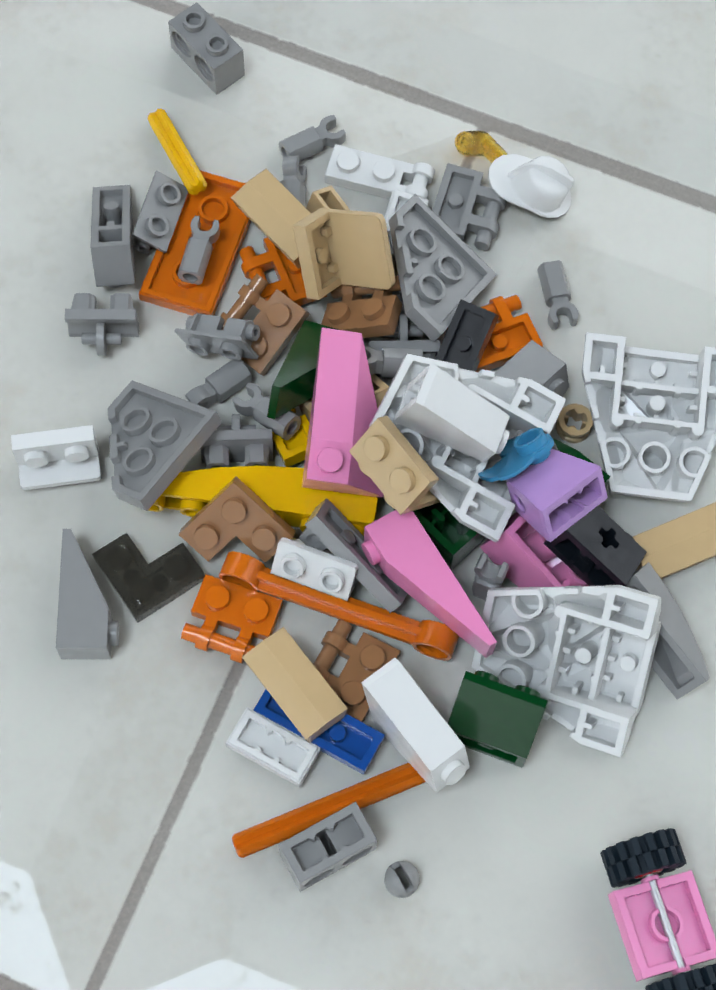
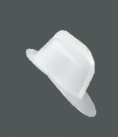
[488,154,574,218]

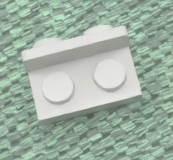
[11,425,101,490]
[270,537,358,601]

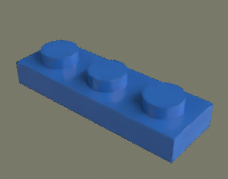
[253,689,385,775]

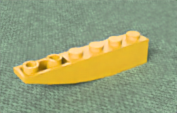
[148,466,378,536]

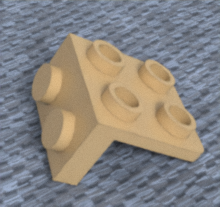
[293,208,396,300]
[349,416,440,515]

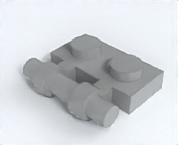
[432,163,507,250]

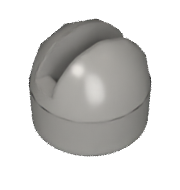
[384,861,420,898]

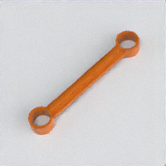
[219,551,459,661]

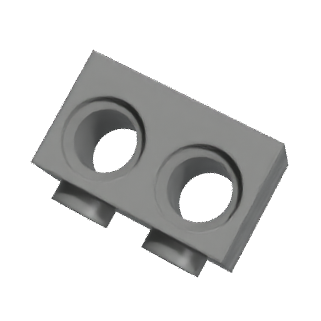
[168,2,245,95]
[278,802,377,892]

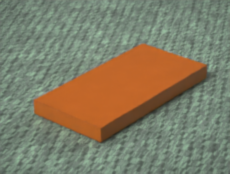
[139,170,251,316]

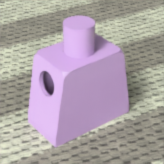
[506,449,608,542]

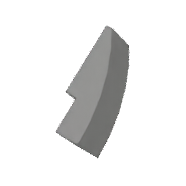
[626,562,709,699]

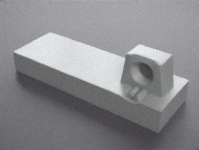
[299,498,407,613]

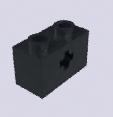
[543,506,647,586]

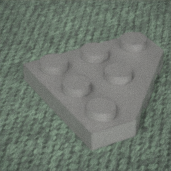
[389,194,497,342]
[107,380,222,511]

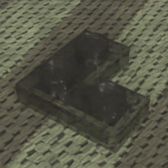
[92,532,205,623]

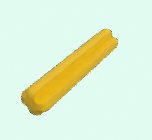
[147,109,207,195]

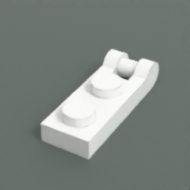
[325,144,435,199]

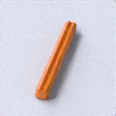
[232,763,426,858]

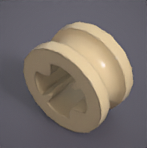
[556,403,593,444]

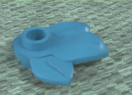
[478,428,554,482]

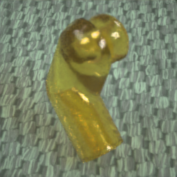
[454,131,508,163]

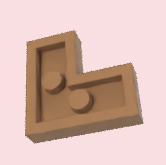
[179,476,295,563]

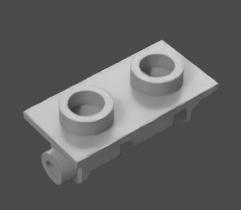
[131,171,188,253]
[175,313,260,361]

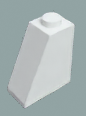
[393,364,510,462]
[361,658,470,793]

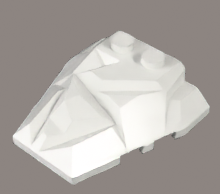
[581,332,716,503]
[369,354,566,542]
[472,585,661,757]

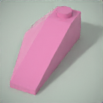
[302,327,384,498]
[361,510,497,658]
[480,512,589,587]

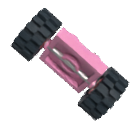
[600,828,716,990]

